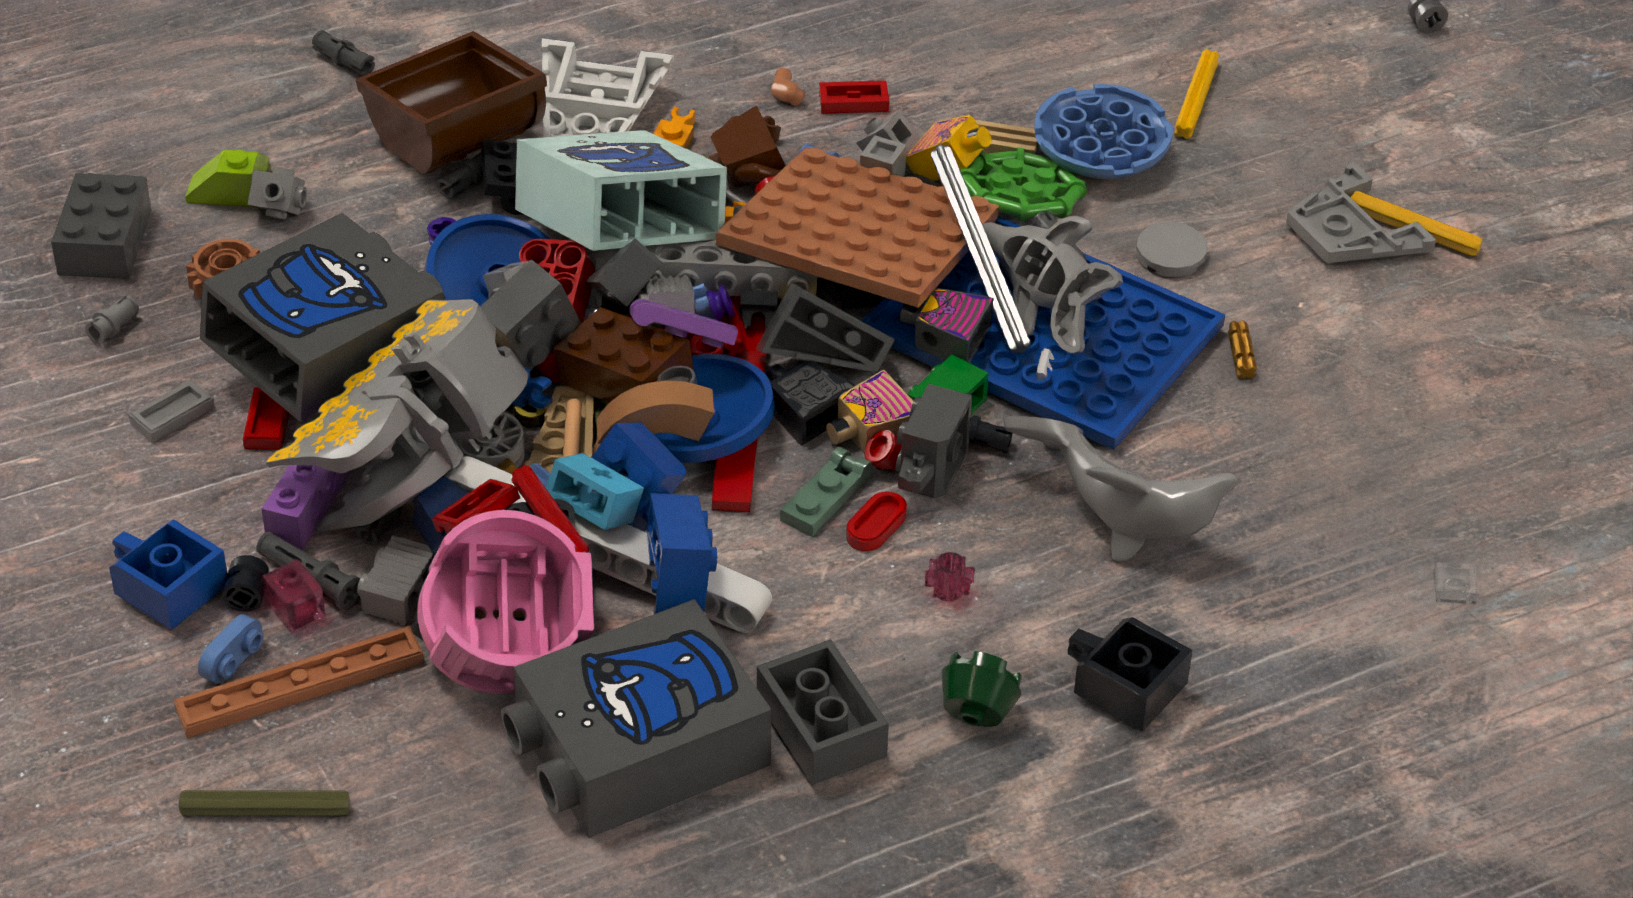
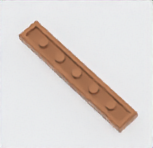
[173,626,424,738]

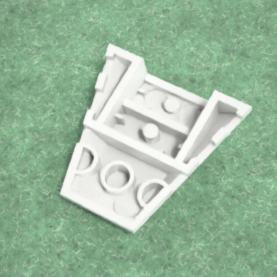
[542,38,674,137]

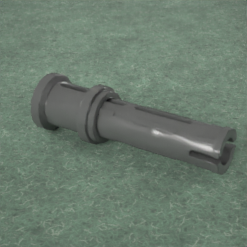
[256,531,360,610]

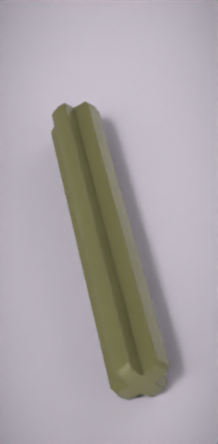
[179,790,350,816]

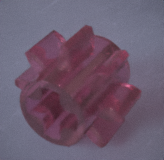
[924,552,975,601]

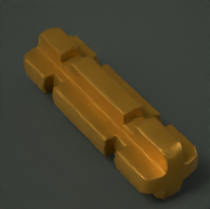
[1228,320,1257,379]

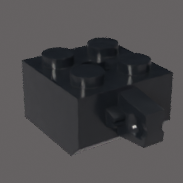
[1068,617,1193,732]

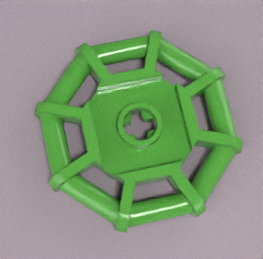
[960,147,1087,222]

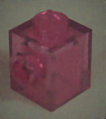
[262,559,326,632]

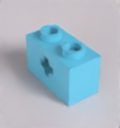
[546,453,644,530]

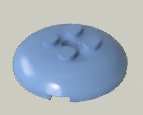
[1034,84,1173,179]

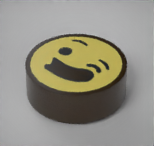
[513,394,548,428]

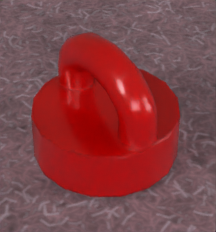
[864,430,902,472]

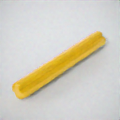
[1174,49,1219,139]
[1351,191,1482,257]

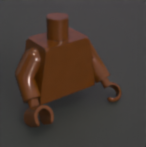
[709,106,786,187]

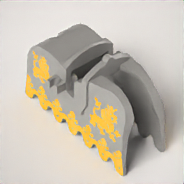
[266,299,528,532]

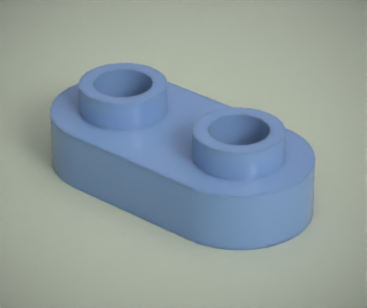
[198,614,264,684]

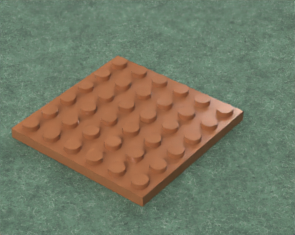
[715,148,999,308]

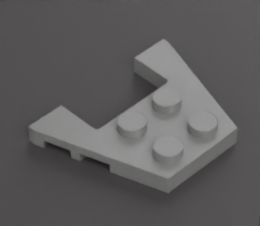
[1286,162,1436,263]

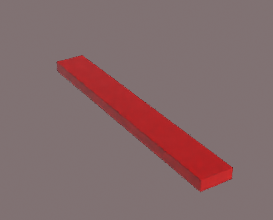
[712,296,767,512]

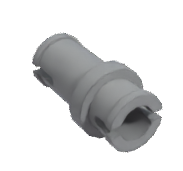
[85,295,140,343]

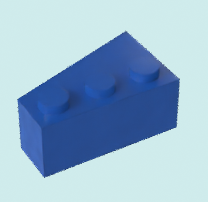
[646,493,717,614]

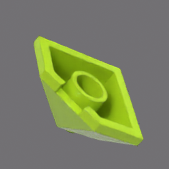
[185,150,270,207]

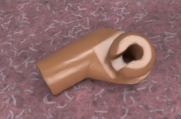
[771,68,805,106]

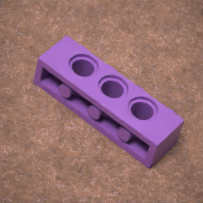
[261,465,352,551]

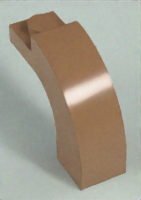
[593,381,714,454]

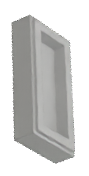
[129,380,215,443]

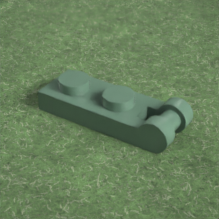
[780,447,873,537]

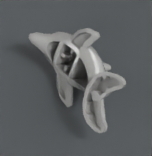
[982,215,1123,354]
[1003,416,1238,563]

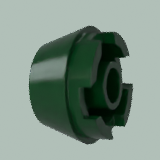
[941,651,1022,727]

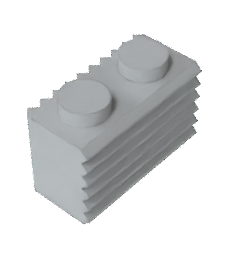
[638,274,695,327]
[357,535,435,626]

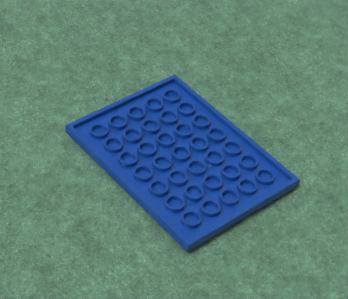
[861,216,1225,450]

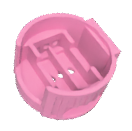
[417,510,594,694]

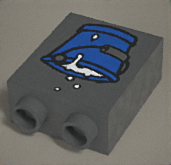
[200,213,445,421]
[501,599,772,838]

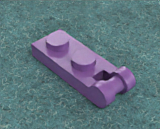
[630,299,738,348]

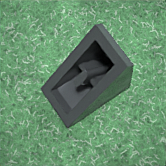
[586,238,662,307]

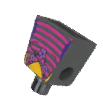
[900,288,994,363]

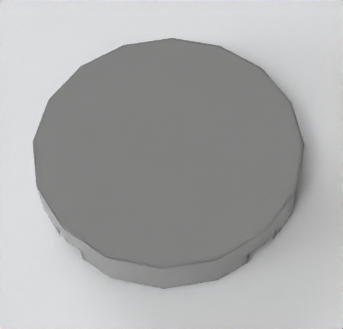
[1136,222,1207,278]

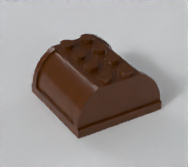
[356,31,547,174]

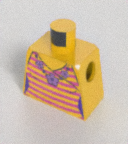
[906,115,991,181]

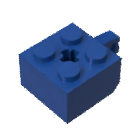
[591,422,687,532]
[109,519,228,630]

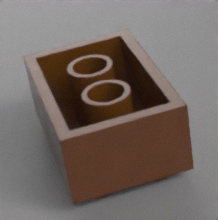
[553,307,694,402]

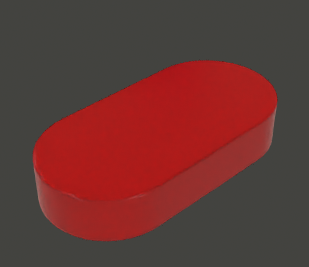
[846,491,907,551]

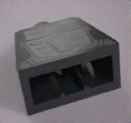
[765,361,855,446]

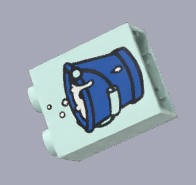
[515,130,727,251]

